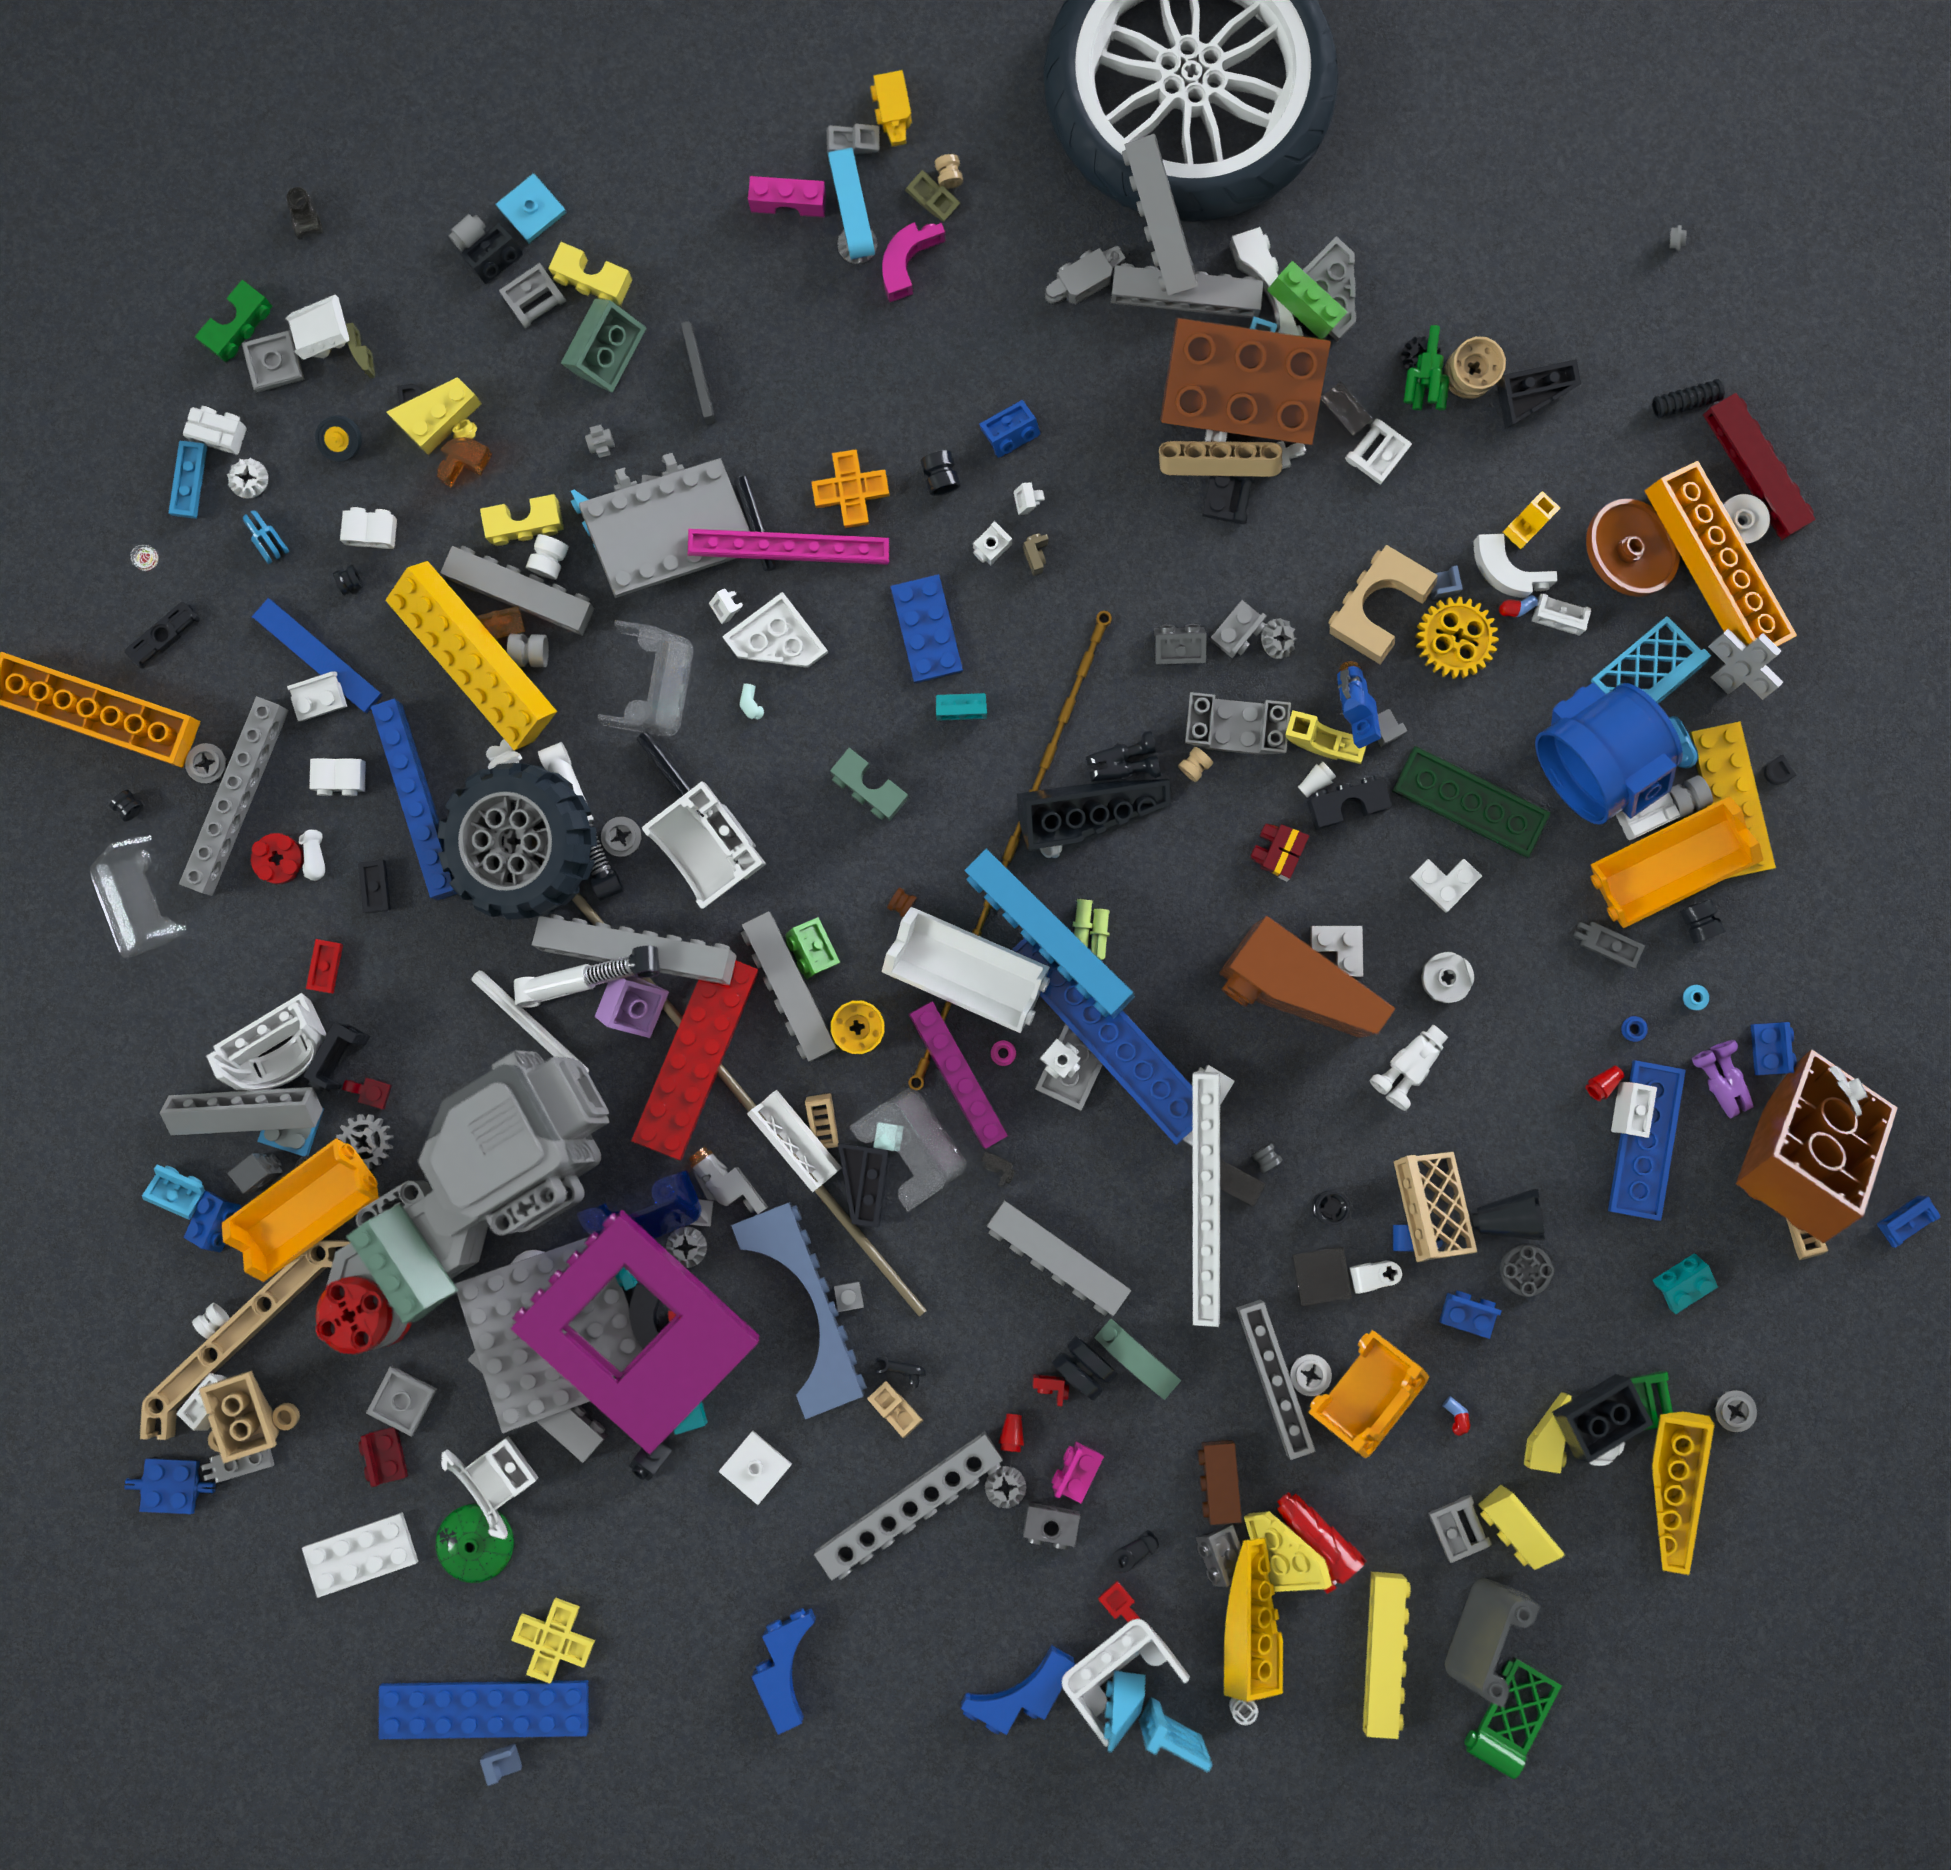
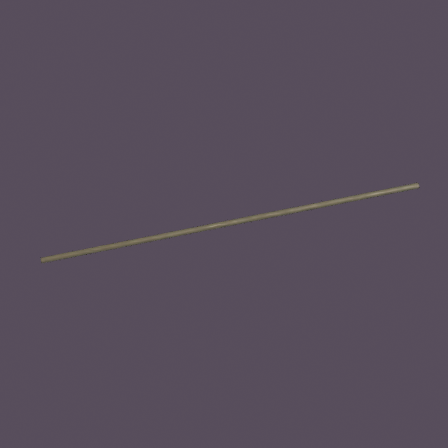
[499,812,927,1317]

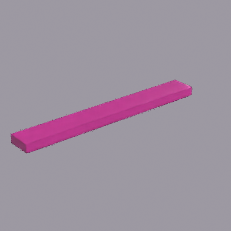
[688,529,889,565]

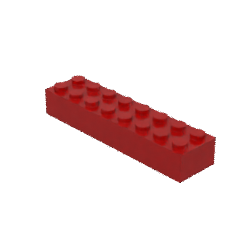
[631,961,759,1161]

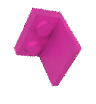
[1051,1442,1104,1503]

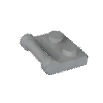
[499,263,566,329]
[1428,1495,1492,1563]

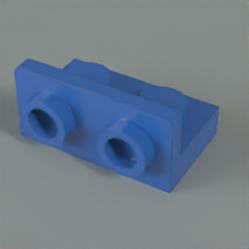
[979,400,1040,458]
[1751,1022,1796,1075]
[1439,1290,1502,1339]

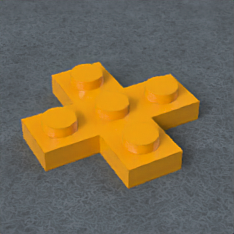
[812,449,890,528]

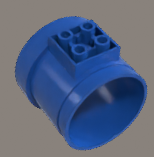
[1535,682,1683,824]

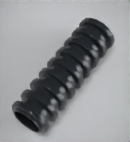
[1652,379,1725,418]

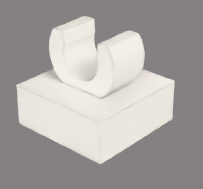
[1014,482,1045,515]
[709,589,743,624]

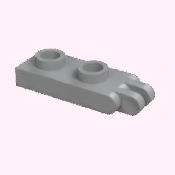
[201,1448,275,1483]

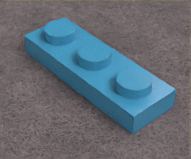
[169,440,207,519]

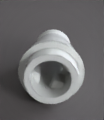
[1298,762,1336,798]

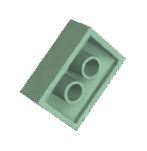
[561,298,646,392]

